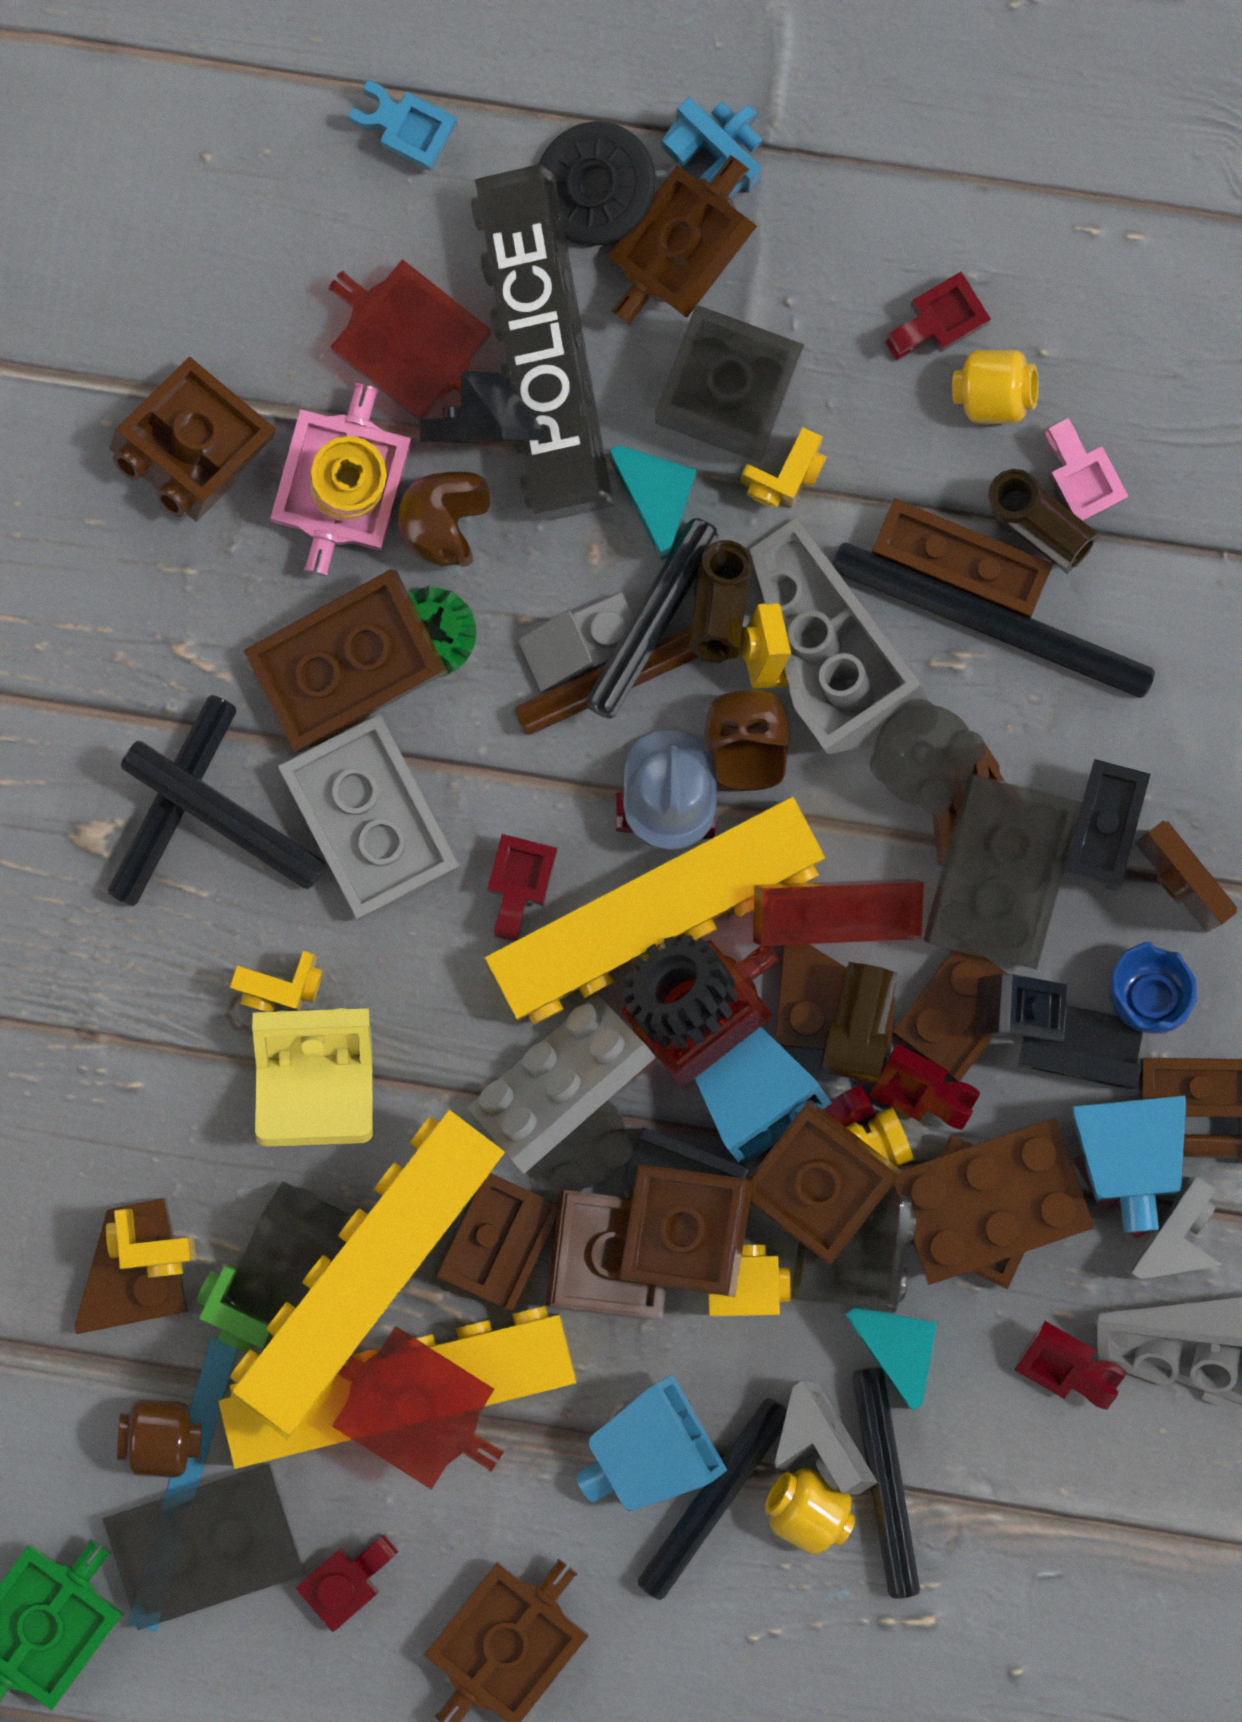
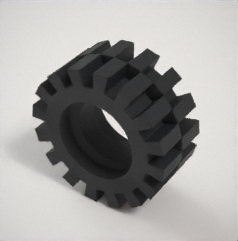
[622,935,737,1049]

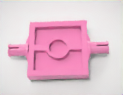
[270,383,412,577]

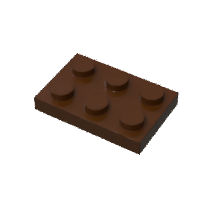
[244,569,448,752]
[893,1117,1095,1285]

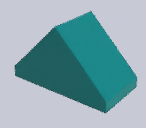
[609,445,697,561]
[843,1306,937,1411]

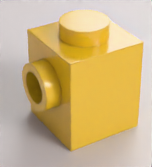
[708,1244,790,1316]

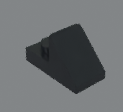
[420,371,543,443]
[975,974,1067,1042]

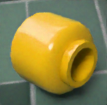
[952,350,1038,424]
[765,1468,855,1555]

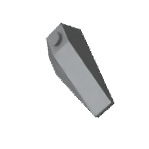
[750,517,932,754]
[1097,1297,1242,1405]

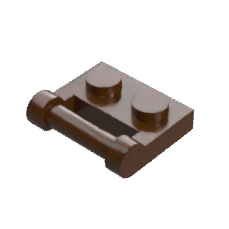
[1140,1058,1242,1164]

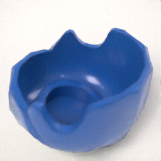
[1109,942,1197,1034]

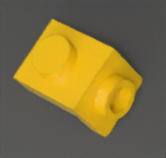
[740,427,827,509]
[740,603,791,689]
[230,950,324,1012]
[106,1209,196,1278]

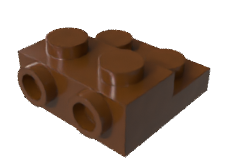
[110,356,276,522]

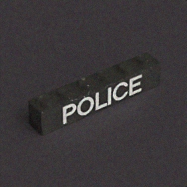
[471,164,614,521]

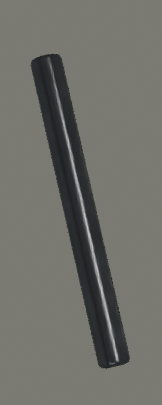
[832,542,1155,698]

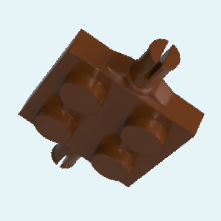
[607,154,757,326]
[424,1558,589,1722]

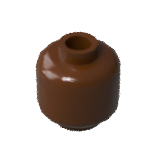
[117,1400,202,1478]

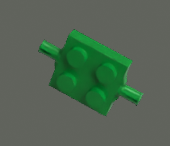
[0,1539,124,1711]

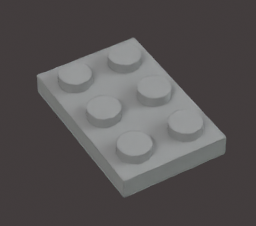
[278,714,460,921]
[467,993,656,1174]

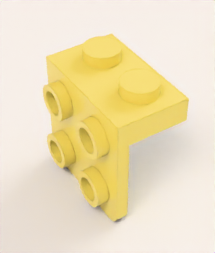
[252,1008,373,1147]

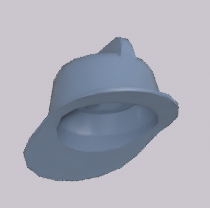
[624,730,716,850]

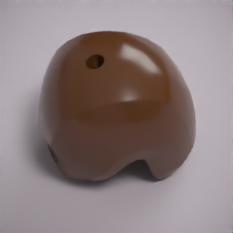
[398,471,490,567]
[704,690,790,791]

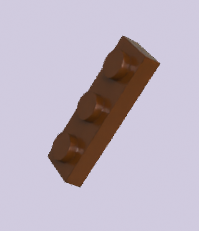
[871,498,1053,618]

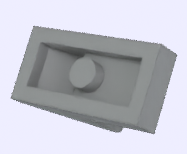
[518,592,633,693]
[1125,1176,1222,1280]
[775,1380,878,1495]

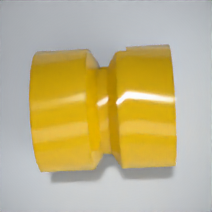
[309,436,387,522]

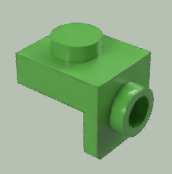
[196,1265,272,1353]

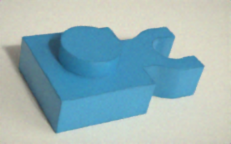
[348,79,458,172]

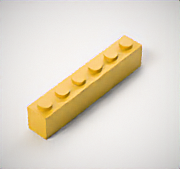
[485,797,826,1026]
[229,1110,505,1440]
[218,1306,577,1469]

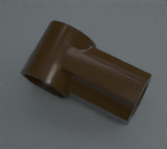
[988,469,1099,574]
[689,540,753,664]
[820,961,898,1085]

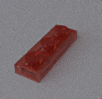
[753,879,924,946]

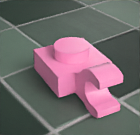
[1044,418,1129,521]

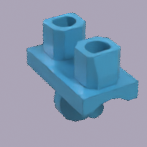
[662,97,763,198]

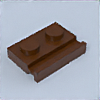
[893,939,1007,1082]
[434,1173,558,1312]

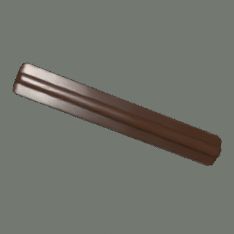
[515,626,699,735]

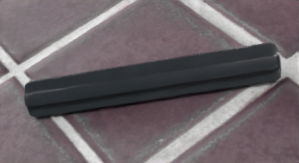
[586,518,718,719]
[108,695,236,906]
[120,740,325,889]
[853,1367,920,1599]
[638,1398,787,1600]

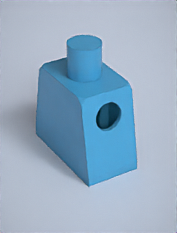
[692,1018,832,1166]
[1071,1096,1186,1233]
[577,1374,727,1512]

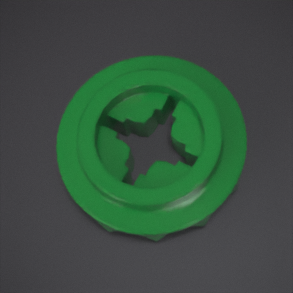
[408,585,476,677]

